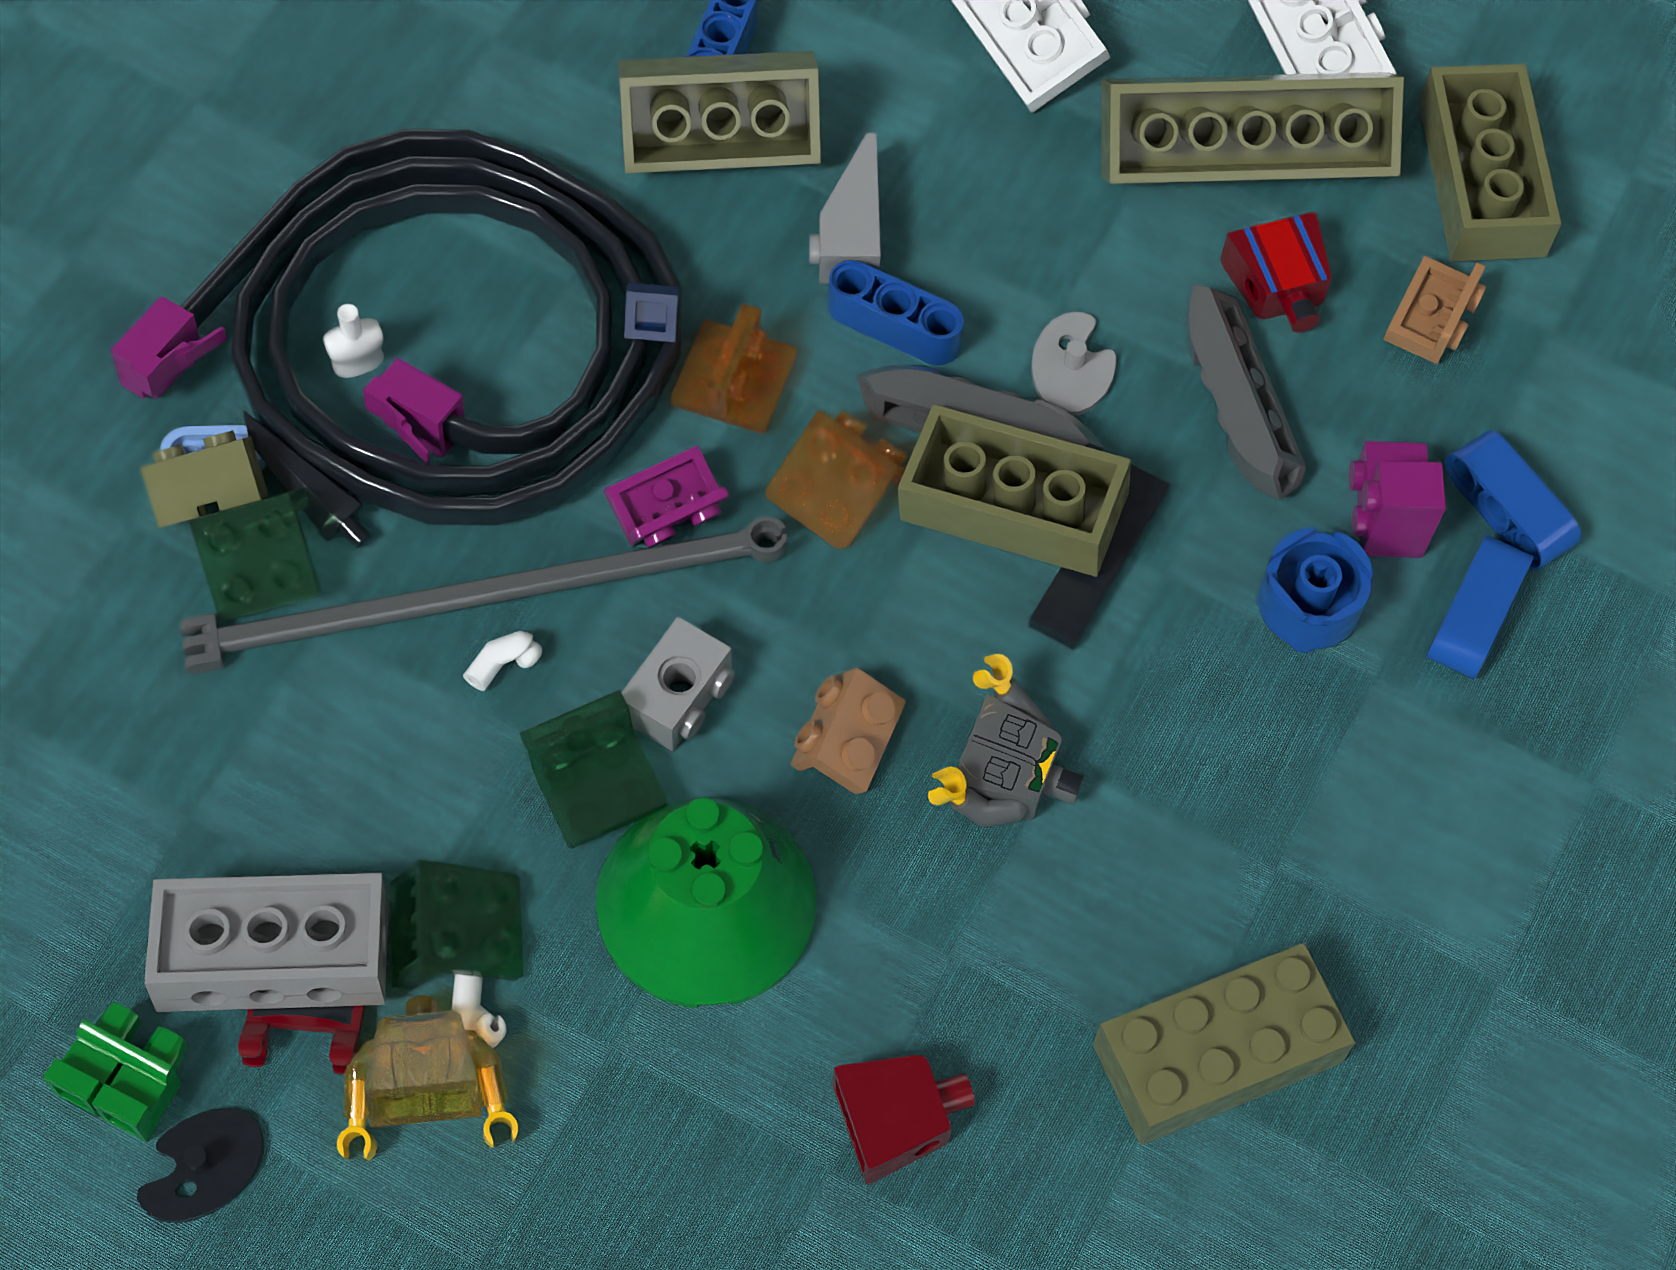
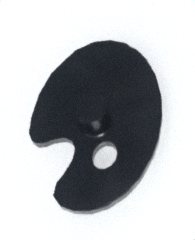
[137,1108,264,1223]

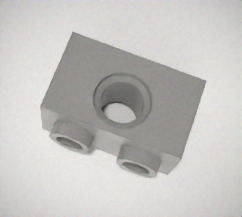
[618,617,735,752]

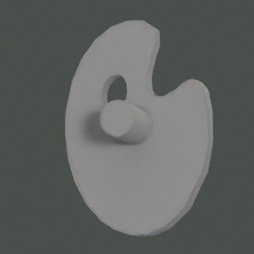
[1031,312,1116,416]

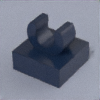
[624,283,679,342]

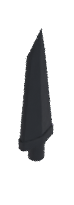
[242,409,371,549]

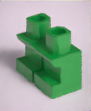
[42,1002,188,1143]

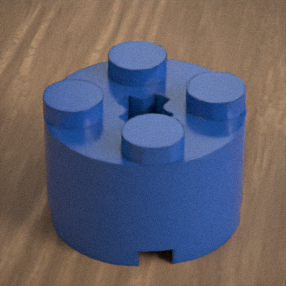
[1256,528,1373,653]

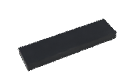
[1028,464,1171,650]

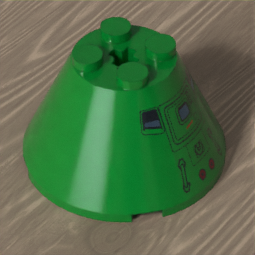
[596,798,817,1008]

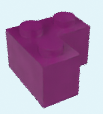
[1348,441,1446,558]

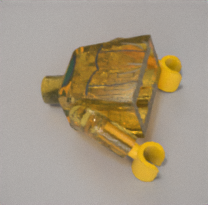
[337,995,518,1161]

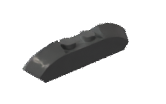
[1186,284,1306,500]
[856,365,1104,451]

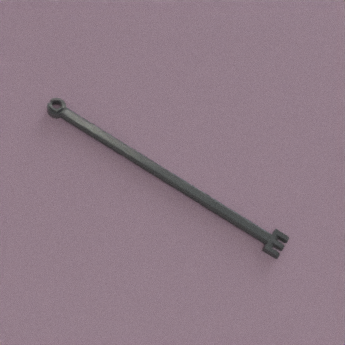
[179,516,787,674]

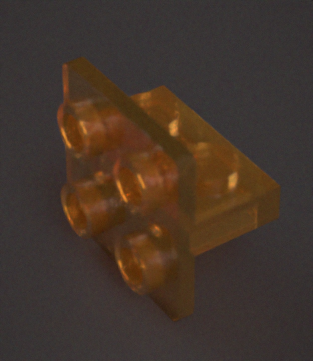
[671,303,797,434]

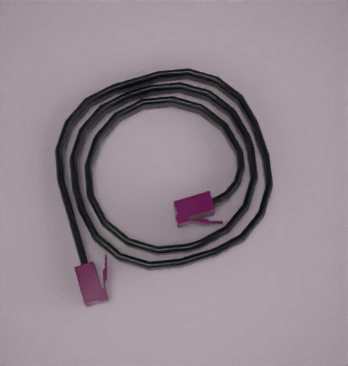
[110,129,681,526]

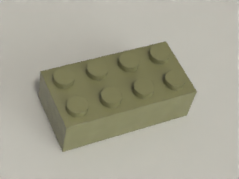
[618,51,821,174]
[1418,64,1561,262]
[898,404,1131,577]
[1093,943,1355,1146]

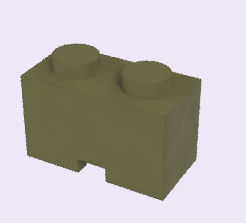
[140,430,269,528]

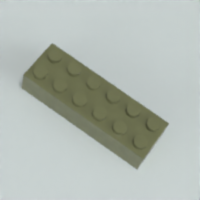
[1101,72,1404,184]

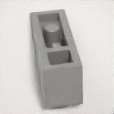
[809,133,880,284]

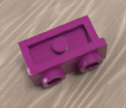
[603,445,730,548]

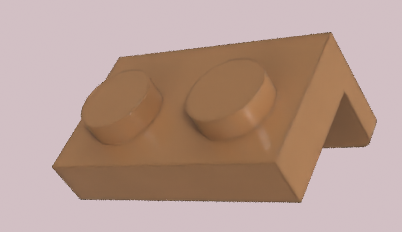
[1383,256,1487,364]
[790,667,906,795]

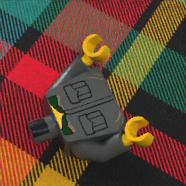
[928,654,1084,828]

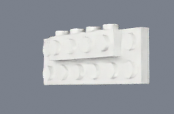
[951,0,1111,113]
[1247,0,1397,75]

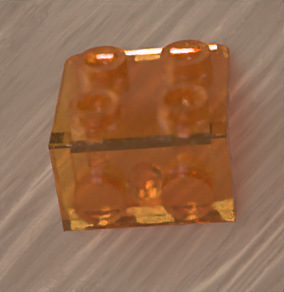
[766,409,908,549]

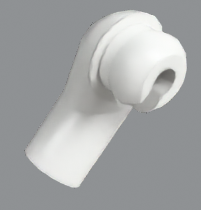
[463,631,542,691]
[450,972,506,1049]

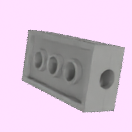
[144,873,389,1012]

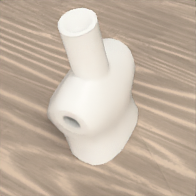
[323,304,384,378]

